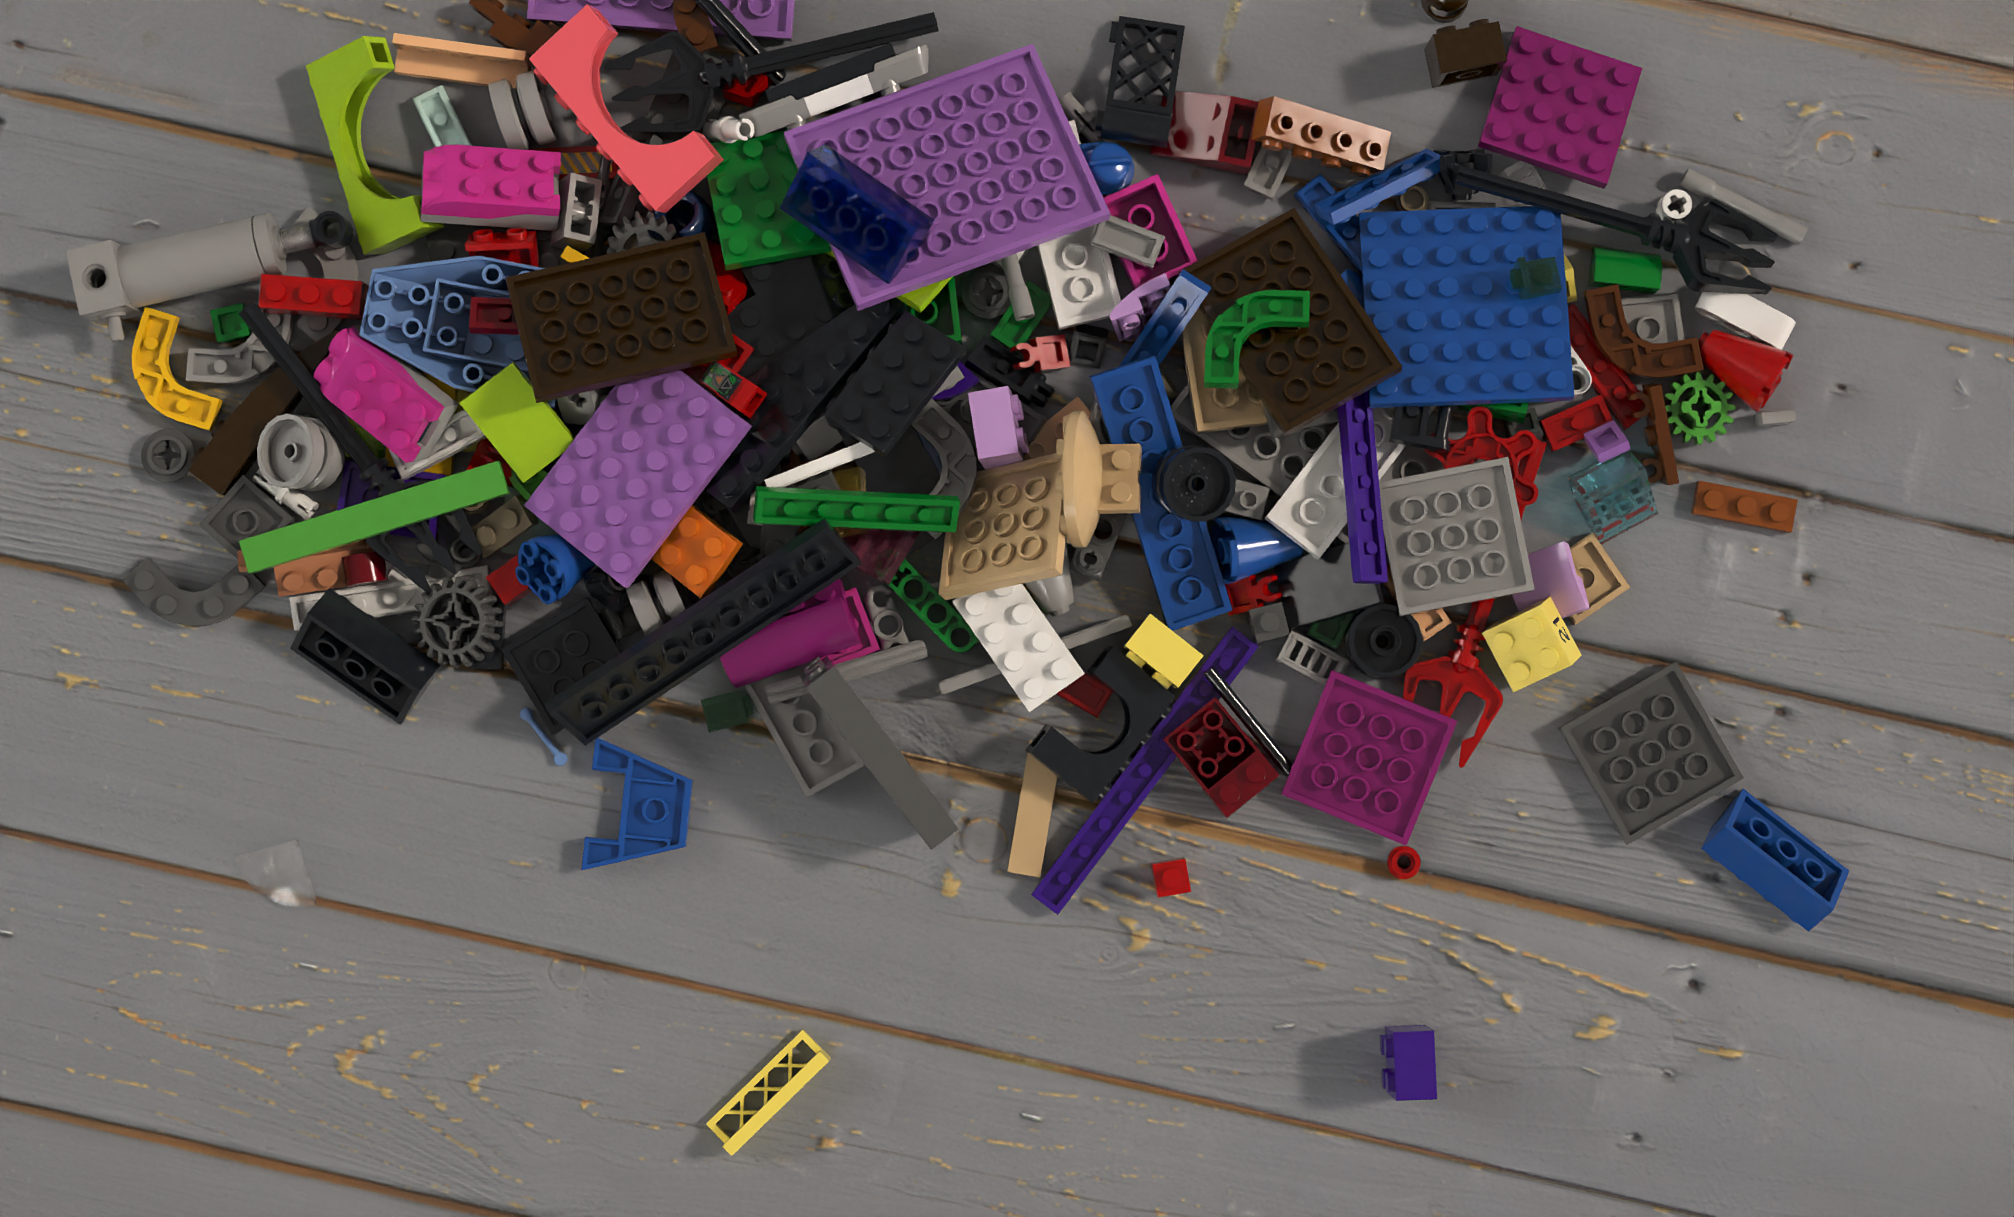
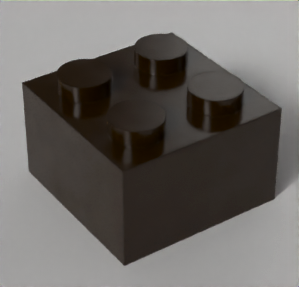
[1424,19,1507,88]

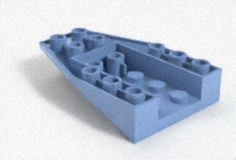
[359,256,558,411]

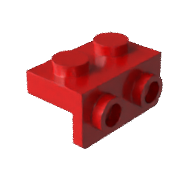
[465,227,540,267]

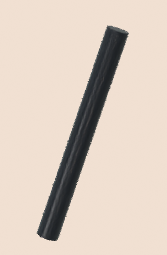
[1203,666,1293,776]

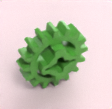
[1663,372,1736,446]

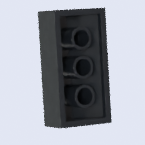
[290,588,441,725]

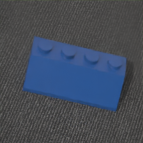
[1701,789,1849,932]

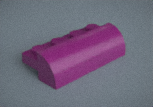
[720,578,860,689]

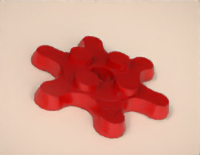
[1424,406,1538,506]

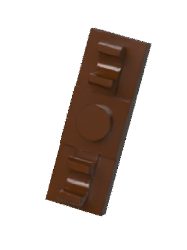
[1627,382,1679,485]

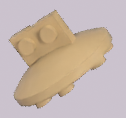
[1055,411,1142,548]

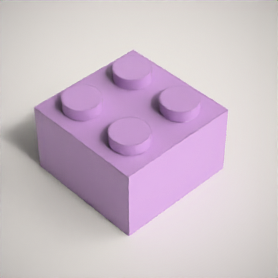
[968,386,1029,470]

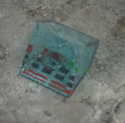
[1567,450,1658,545]

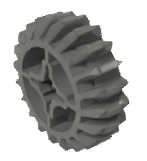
[412,576,504,667]

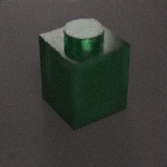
[701,690,754,733]

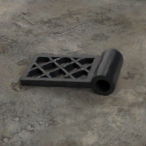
[1095,16,1185,148]

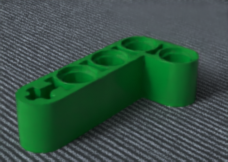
[875,550,979,654]

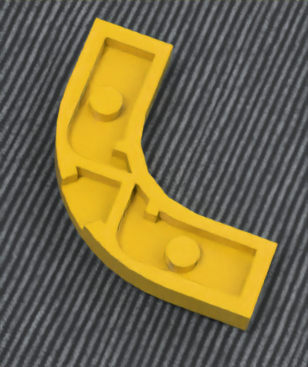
[132,307,223,432]

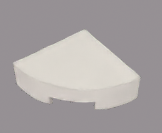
[385,569,418,616]

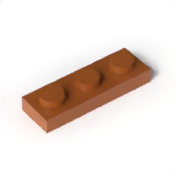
[1691,481,1798,533]

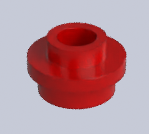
[1387,846,1421,879]

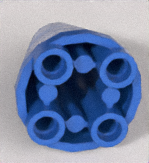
[515,533,596,605]

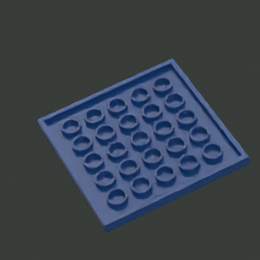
[1358,206,1574,408]

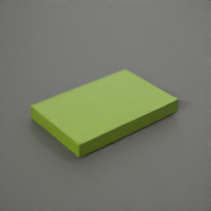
[460,361,575,483]

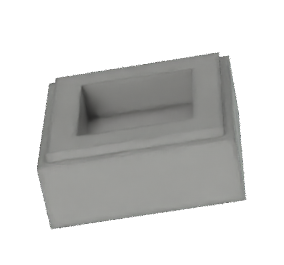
[1754,408,1796,428]

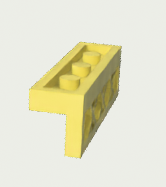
[706,1029,831,1156]

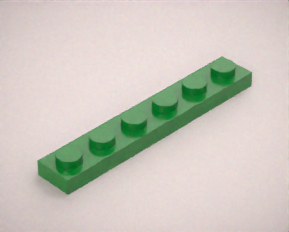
[753,486,960,532]

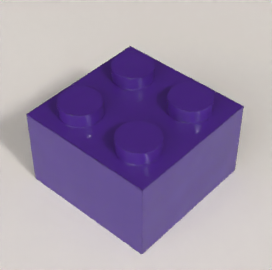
[1380,1025,1437,1101]

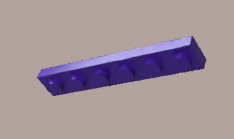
[1337,391,1388,584]

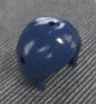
[650,191,714,243]

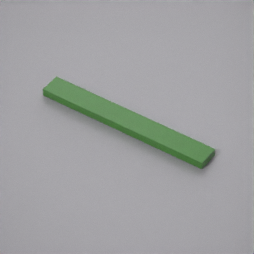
[239,461,510,574]

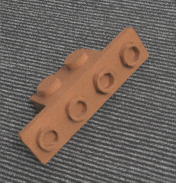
[237,539,374,597]

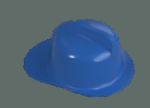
[1079,142,1134,195]

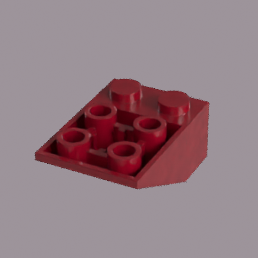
[1150,91,1259,175]
[1163,697,1279,819]

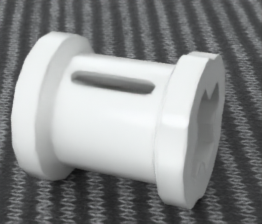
[1655,189,1692,223]

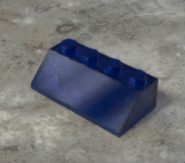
[780,144,935,284]

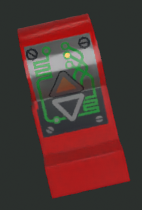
[698,361,767,418]

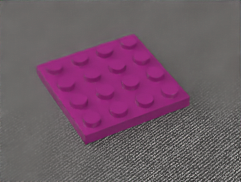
[1477,26,1642,189]
[1281,670,1458,846]

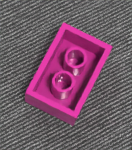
[1104,174,1198,290]

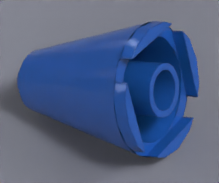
[1211,517,1303,584]

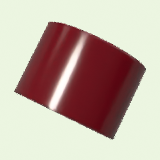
[342,552,388,587]

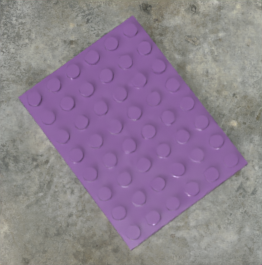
[784,44,1110,311]

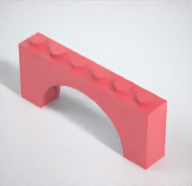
[529,4,724,213]

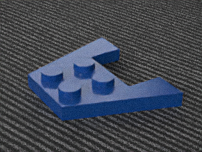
[581,737,693,870]

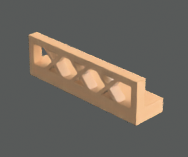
[392,33,532,91]

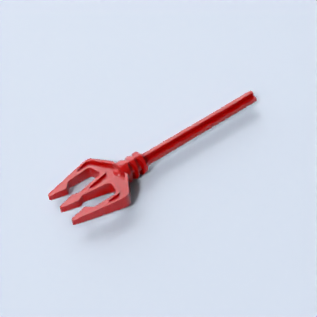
[1403,439,1547,768]

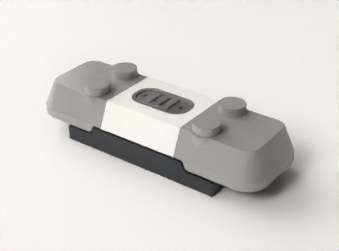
[739,43,929,137]

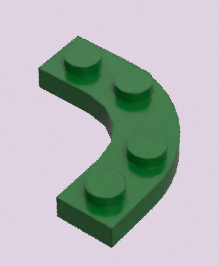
[1204,290,1310,389]

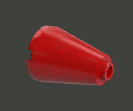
[1698,329,1794,413]

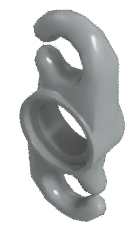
[865,584,910,650]

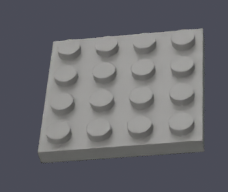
[1379,457,1535,616]

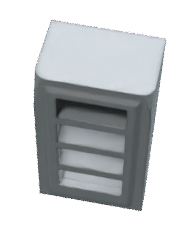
[1275,630,1349,686]

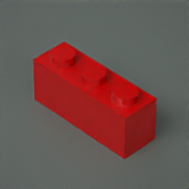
[259,274,369,320]

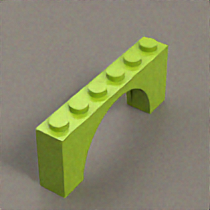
[306,36,444,255]

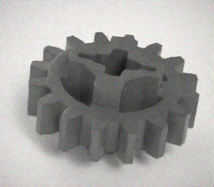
[607,211,679,254]

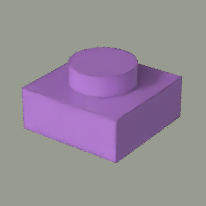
[1583,420,1630,463]

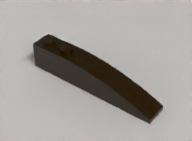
[188,330,339,496]

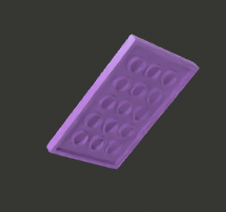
[524,370,752,588]

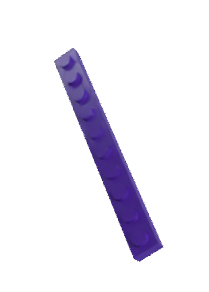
[1031,626,1259,915]

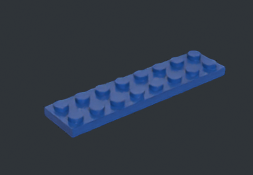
[1089,355,1232,631]

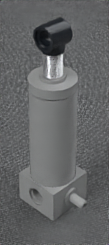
[65,211,353,342]

